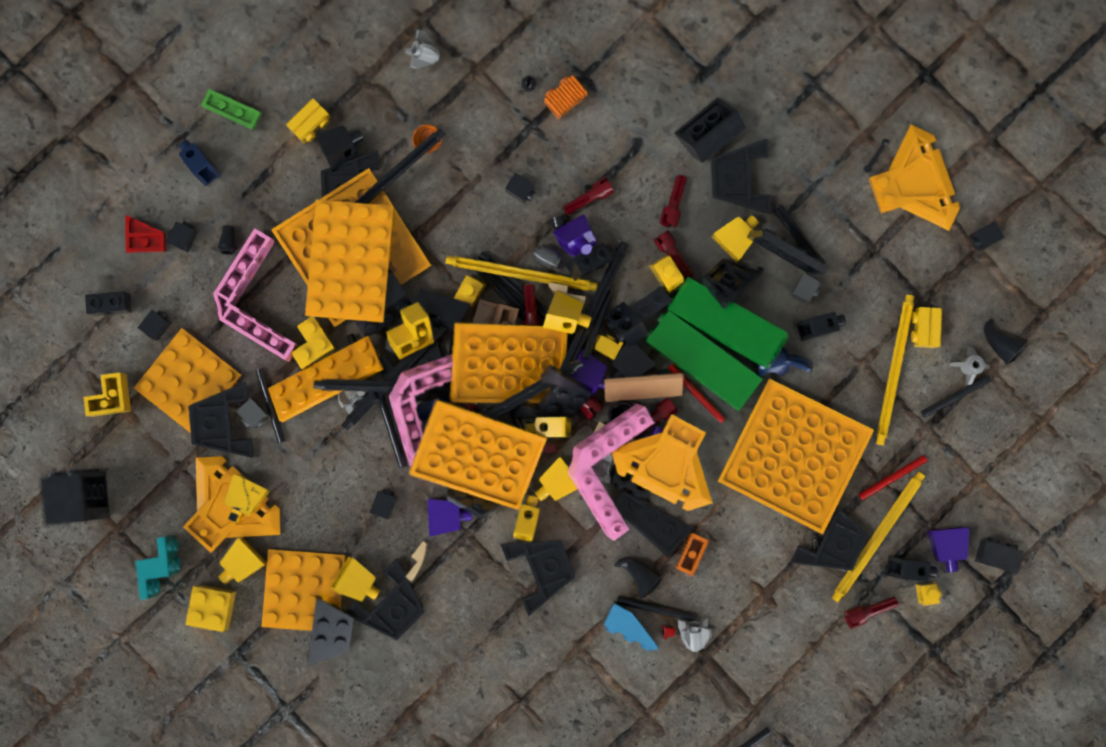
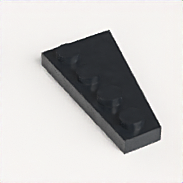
[613,491,693,558]

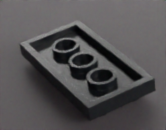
[747,229,828,274]

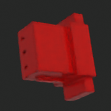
[662,625,675,640]

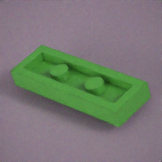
[201,89,262,131]

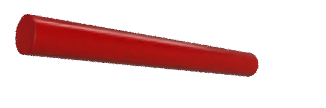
[667,364,726,423]
[858,455,928,501]

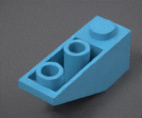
[603,602,658,652]

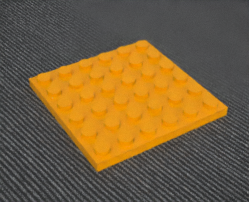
[271,168,431,327]
[718,378,874,534]

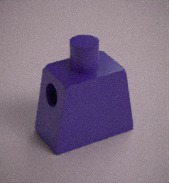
[553,214,597,257]
[570,349,607,395]
[427,499,472,536]
[927,527,969,572]

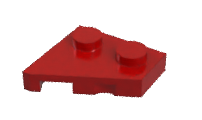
[125,216,166,253]

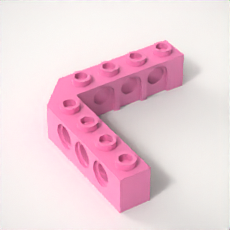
[213,228,299,362]
[389,354,453,467]
[568,404,654,541]

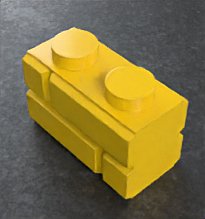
[286,98,331,144]
[911,307,942,348]

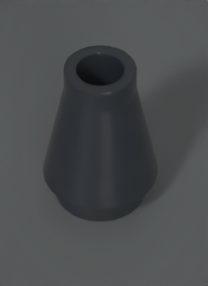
[218,225,237,255]

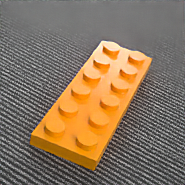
[268,336,384,423]

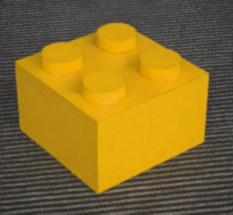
[185,584,236,632]

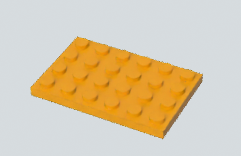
[305,199,394,323]
[450,323,567,403]
[409,399,547,510]

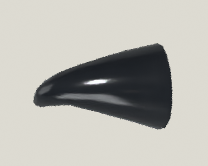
[984,319,1028,365]
[614,557,663,599]

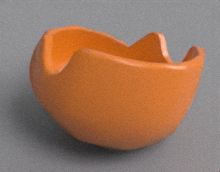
[412,124,442,154]

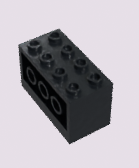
[40,469,110,526]

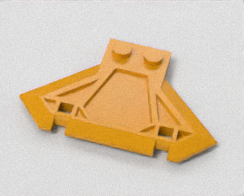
[869,124,960,231]
[611,415,712,511]
[183,456,281,553]

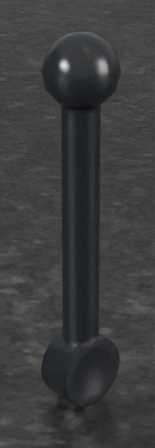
[863,139,889,173]

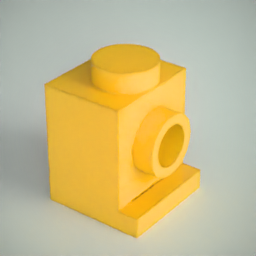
[594,334,623,361]
[916,581,941,606]

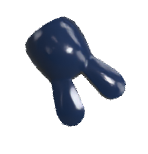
[756,347,814,377]

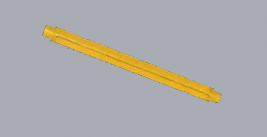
[445,255,597,291]
[876,295,915,446]
[831,472,925,603]

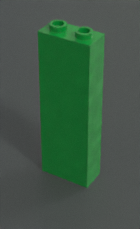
[668,277,789,370]
[645,311,763,412]

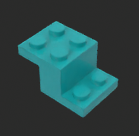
[135,535,181,600]

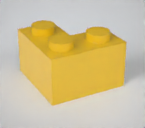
[386,302,434,359]
[291,316,337,370]
[84,372,131,417]

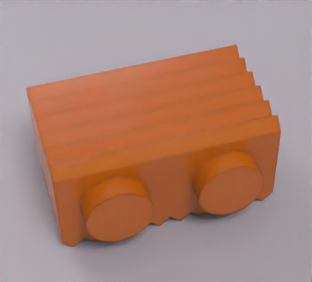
[544,75,588,119]
[674,532,709,576]

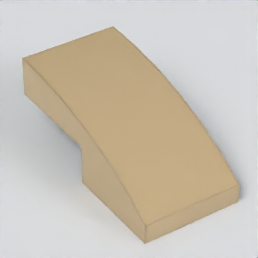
[548,283,586,306]
[406,540,428,582]

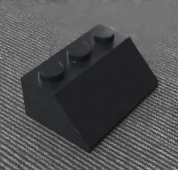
[674,98,746,163]
[354,270,412,337]

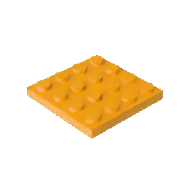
[134,328,243,433]
[261,549,346,631]

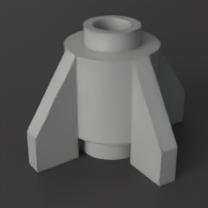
[405,30,440,69]
[949,347,990,385]
[338,390,369,414]
[591,453,615,484]
[678,617,712,652]

